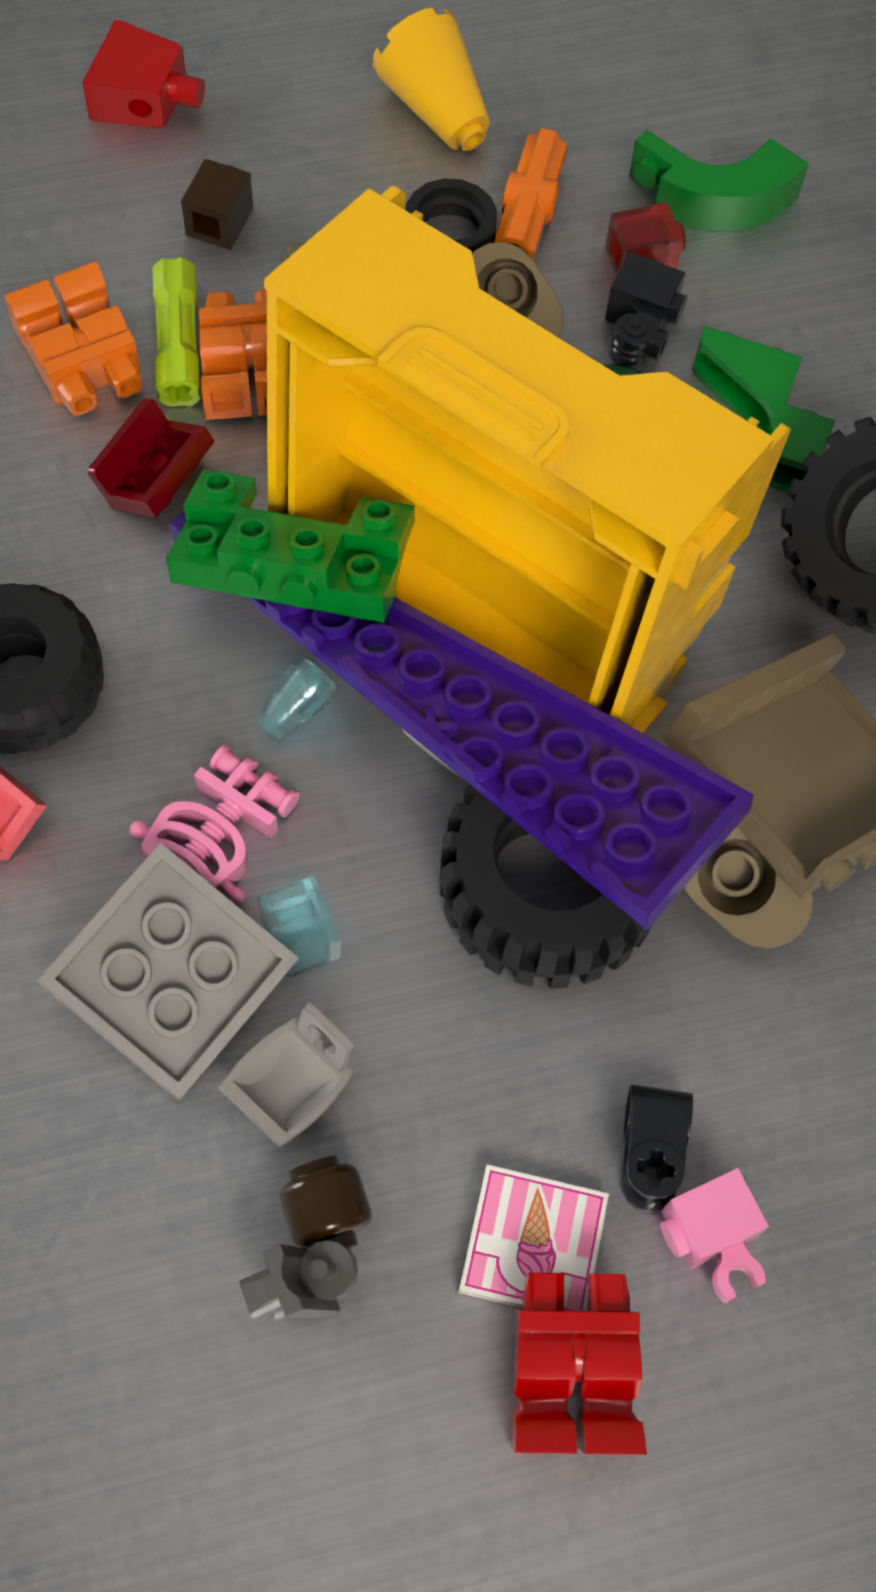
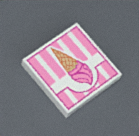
[458,1164,609,1310]

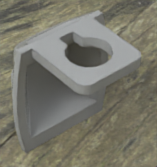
[219,1003,354,1147]

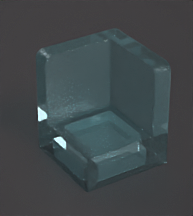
[257,875,341,978]

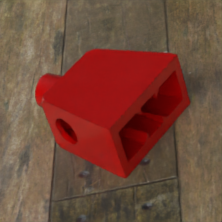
[82,19,205,128]

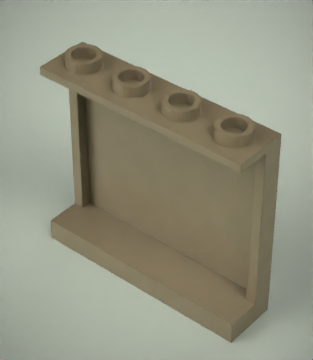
[663,633,876,899]

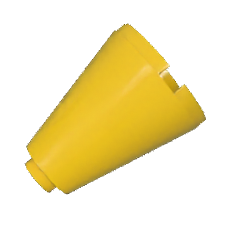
[372,7,490,151]

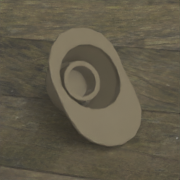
[473,242,563,338]
[684,826,814,949]

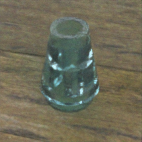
[255,659,337,743]

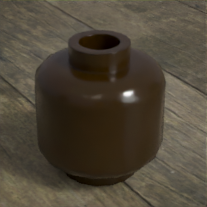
[280,1155,372,1249]

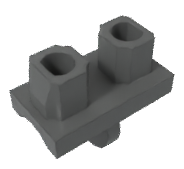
[239,1240,358,1320]

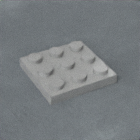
[37,842,299,1101]

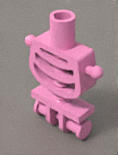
[129,744,300,906]

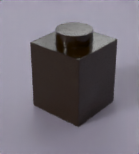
[181,159,254,250]

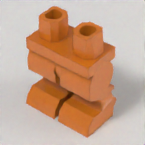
[4,261,142,417]
[198,289,267,420]

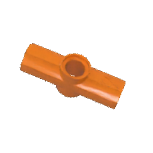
[494,128,568,260]

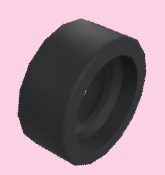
[405,178,497,254]

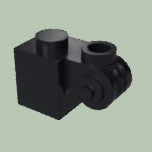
[605,251,688,367]

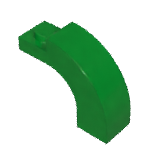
[629,130,809,232]

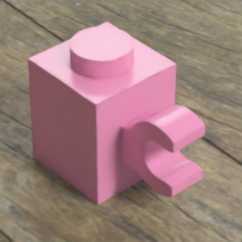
[660,1168,769,1303]

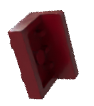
[87,398,215,518]

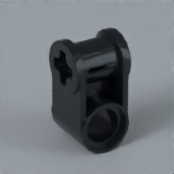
[621,1084,693,1213]

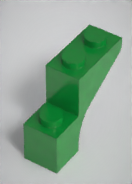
[692,326,836,492]

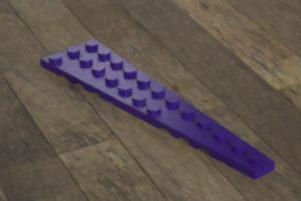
[170,511,754,930]

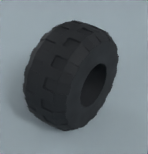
[0,583,104,754]

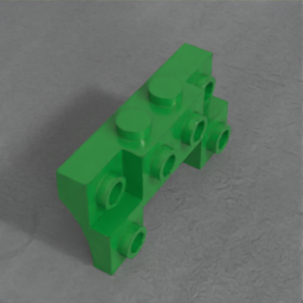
[166,469,415,623]

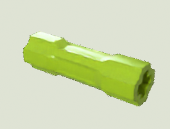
[152,257,202,408]

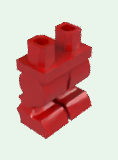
[510,1272,647,1455]

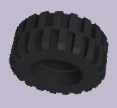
[780,416,876,634]
[439,785,652,989]

